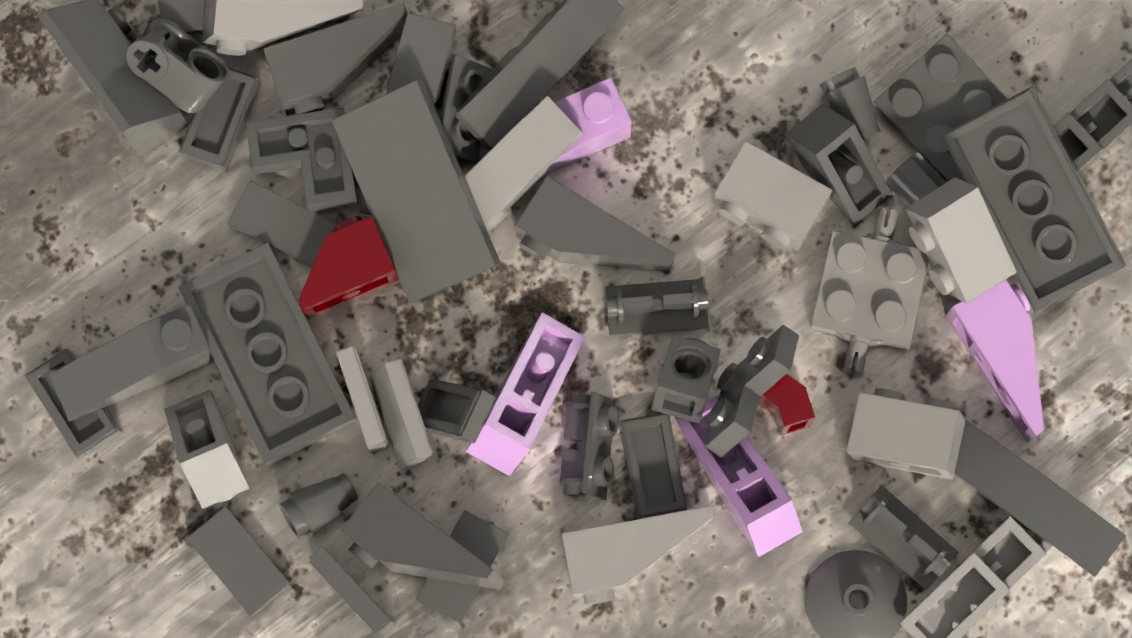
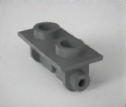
[438,54,493,163]
[605,279,709,336]
[559,391,619,500]
[849,485,959,591]

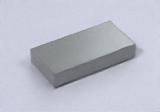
[336,346,390,454]
[369,359,433,471]

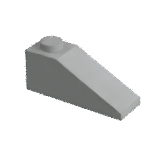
[202,0,363,56]
[561,506,715,605]

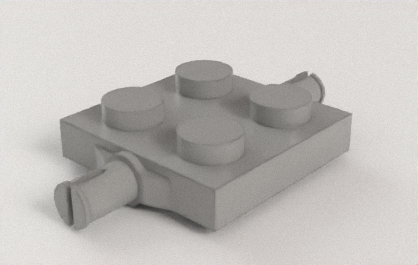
[811,207,929,375]

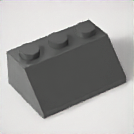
[37,0,188,159]

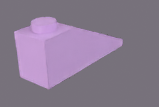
[478,78,632,173]
[946,280,1044,443]
[466,312,585,476]
[676,395,803,557]

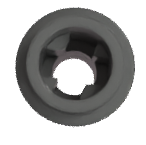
[820,67,881,140]
[279,473,358,539]

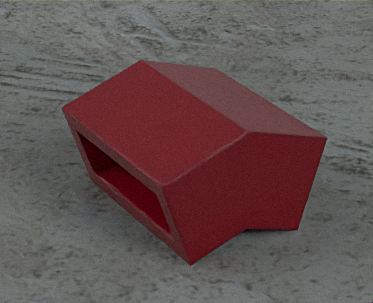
[758,374,815,436]

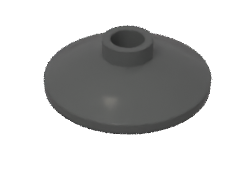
[805,550,907,638]

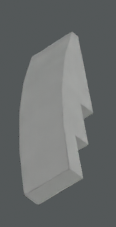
[464,96,583,233]
[900,515,1052,638]

